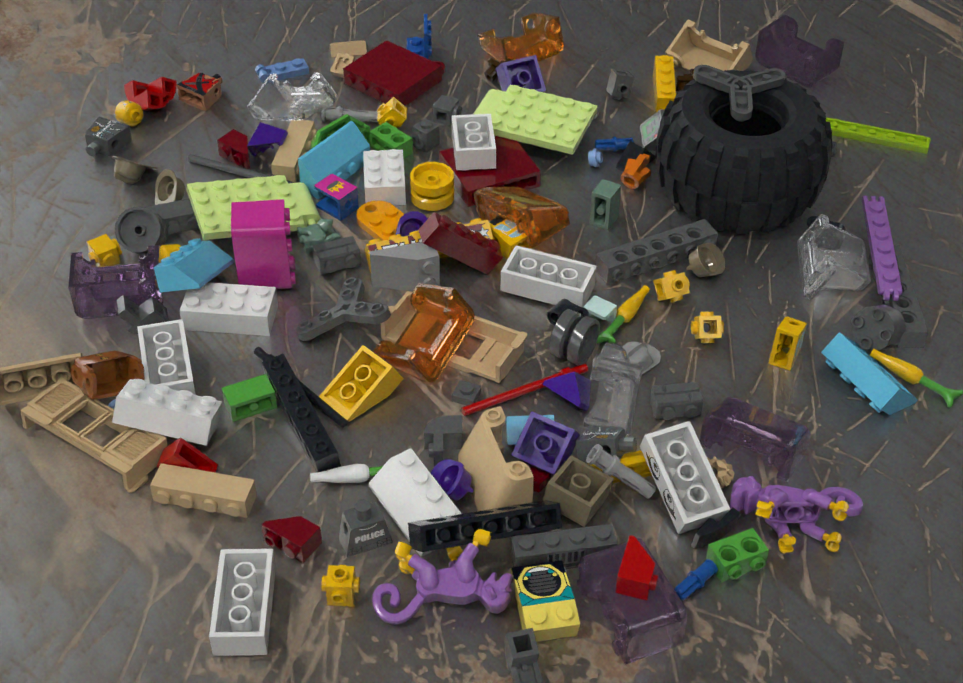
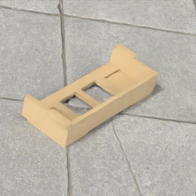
[381,291,527,383]
[20,378,167,493]

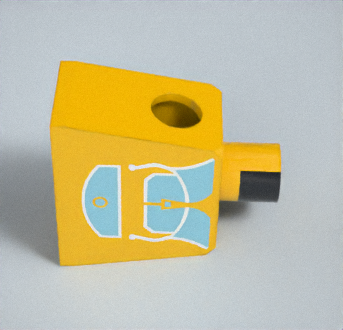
[489,216,539,260]
[768,317,807,371]

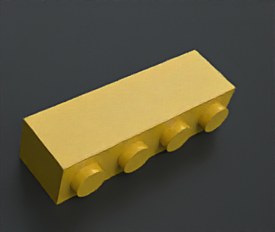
[653,55,676,113]

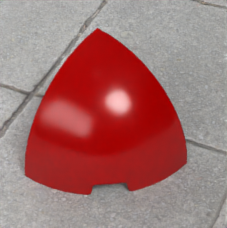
[124,77,177,111]

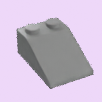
[370,242,440,292]

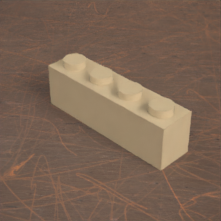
[271,119,318,183]
[150,463,257,518]

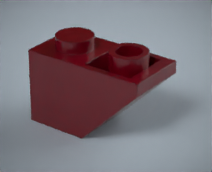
[217,129,250,169]
[261,516,322,563]

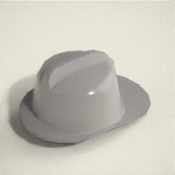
[613,341,661,378]

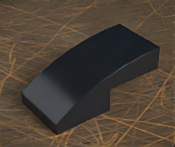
[691,507,741,549]

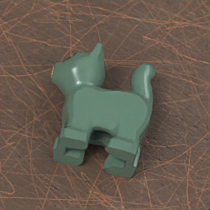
[297,218,341,254]

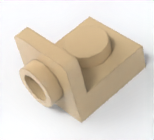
[330,53,355,78]

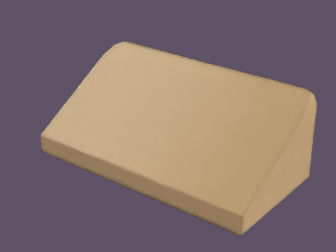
[329,40,367,57]

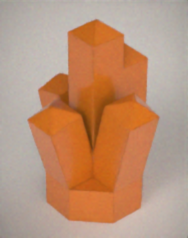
[621,153,651,189]

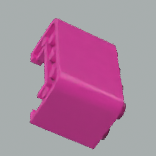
[231,199,296,290]

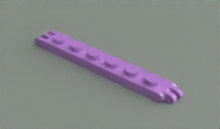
[862,196,902,301]

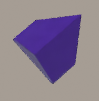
[247,122,288,157]
[543,372,591,411]

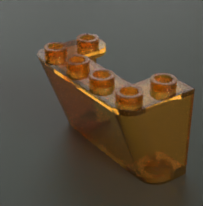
[478,12,564,62]

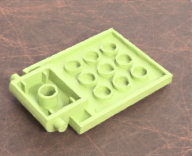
[473,85,598,155]
[187,175,321,240]

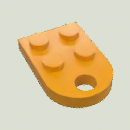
[357,201,404,241]

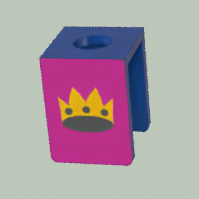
[314,174,359,221]

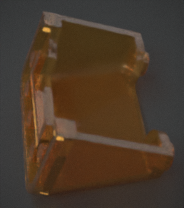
[474,187,570,247]
[373,283,475,383]

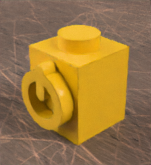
[87,234,122,271]

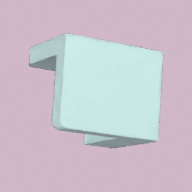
[582,295,617,323]

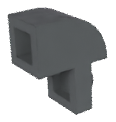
[117,295,169,335]
[424,415,462,467]
[504,628,543,683]

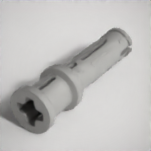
[321,105,378,123]
[586,444,656,499]

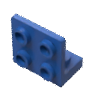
[407,14,432,59]

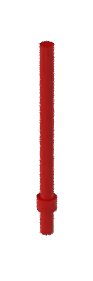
[461,363,589,416]

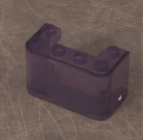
[755,15,844,88]
[68,245,164,319]
[577,538,687,665]

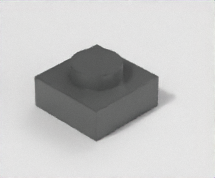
[451,380,481,406]

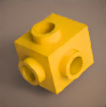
[377,97,407,128]
[653,270,690,302]
[691,312,724,343]
[321,565,360,606]

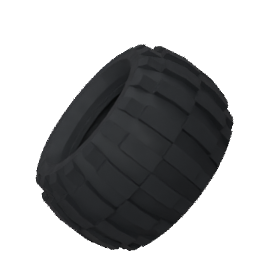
[655,69,833,234]

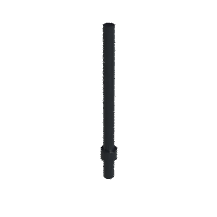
[254,347,348,428]

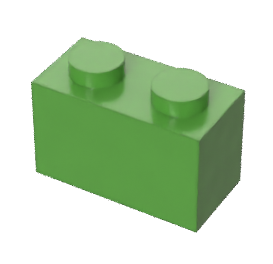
[221,374,277,422]

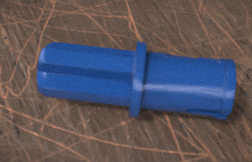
[595,137,634,152]
[673,559,718,600]

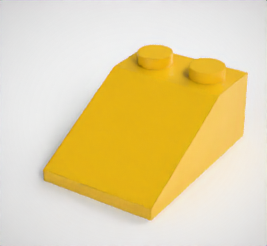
[319,345,404,422]

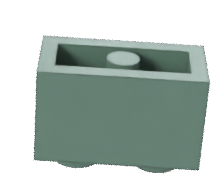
[590,179,621,230]

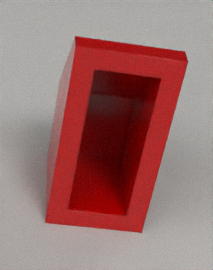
[156,438,218,473]
[615,535,659,601]

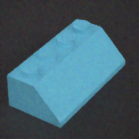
[298,121,370,199]
[154,239,234,293]
[821,332,918,415]

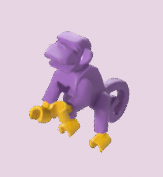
[729,476,863,553]
[372,529,513,625]

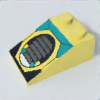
[510,560,580,642]

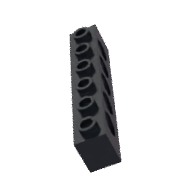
[262,353,341,473]
[408,500,562,552]

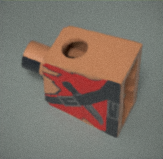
[177,73,223,111]

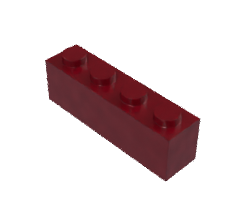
[419,212,504,275]

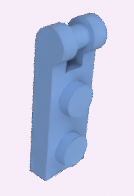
[255,58,309,83]

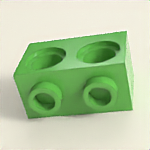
[369,122,413,159]
[706,528,769,583]

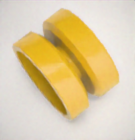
[410,162,454,211]

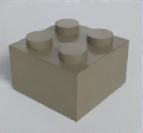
[543,455,614,527]

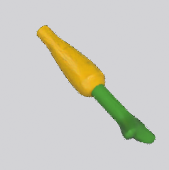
[597,285,650,344]
[870,349,963,408]

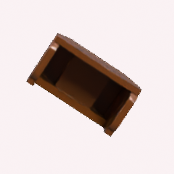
[71,350,145,399]

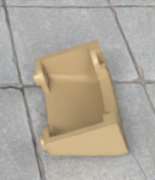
[665,20,753,72]
[458,406,534,511]

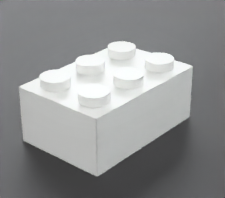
[452,114,496,171]
[363,149,406,206]

